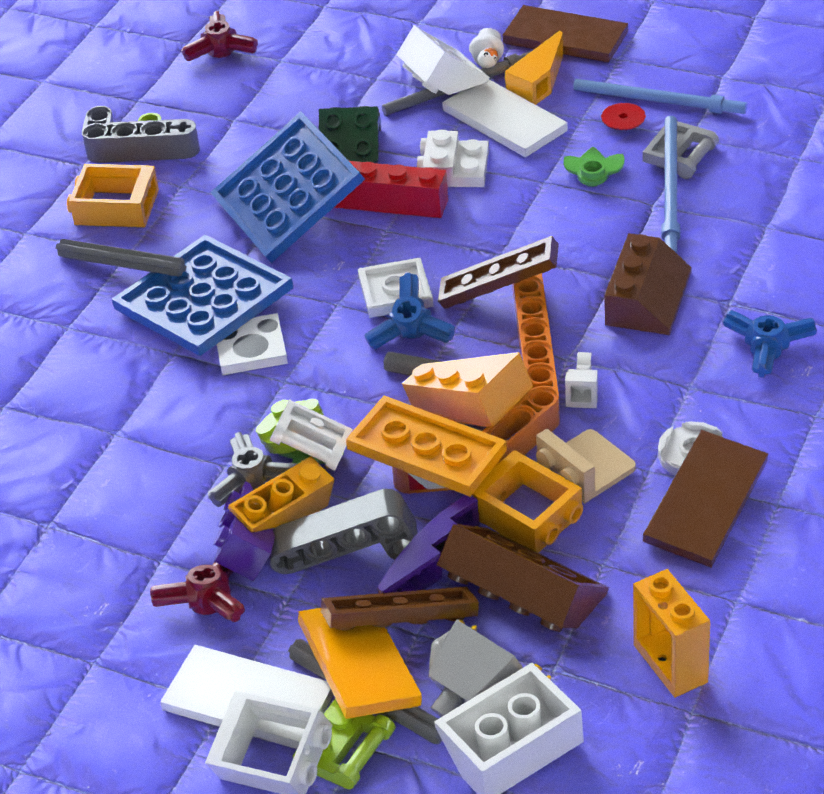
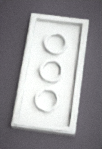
[442,79,568,158]
[160,645,334,749]

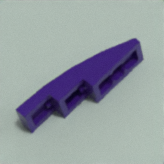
[377,495,479,593]

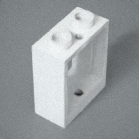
[205,690,333,794]

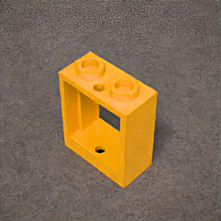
[67,164,159,227]
[472,450,583,553]
[633,569,710,698]

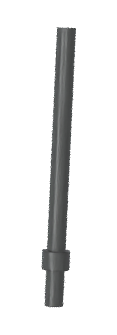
[381,50,533,116]

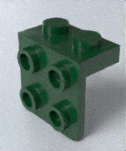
[319,106,381,163]

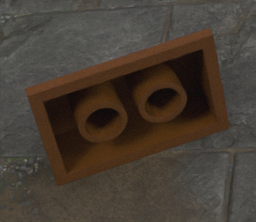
[604,233,692,335]

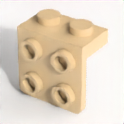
[536,429,636,504]

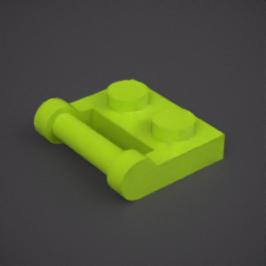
[292,699,396,789]

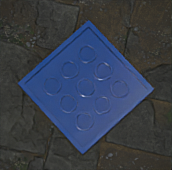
[210,112,365,263]
[112,235,294,356]

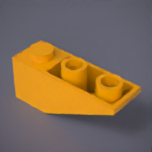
[505,31,563,105]
[228,456,335,533]

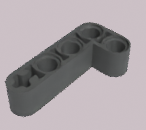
[82,106,200,163]
[270,489,418,574]

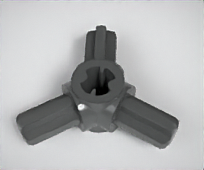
[208,432,297,507]

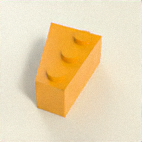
[402,352,533,427]

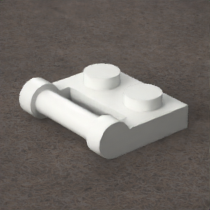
[270,399,353,471]

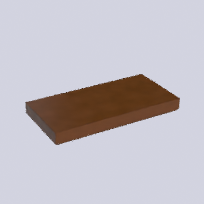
[503,5,628,62]
[643,430,768,568]

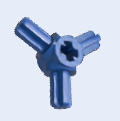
[364,272,455,350]
[723,310,817,378]

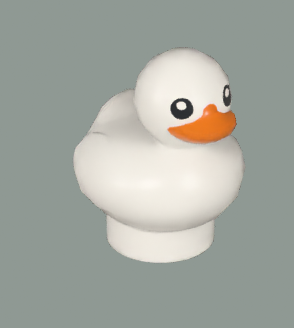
[469,28,504,68]

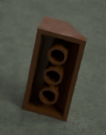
[437,524,610,632]

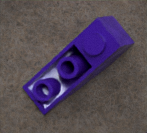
[213,481,275,582]

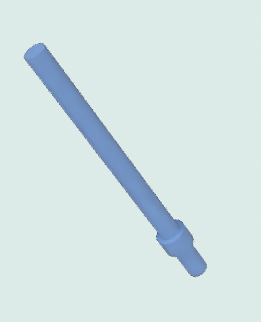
[573,79,747,114]
[661,116,680,253]

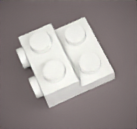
[417,130,489,187]

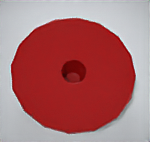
[601,103,646,130]

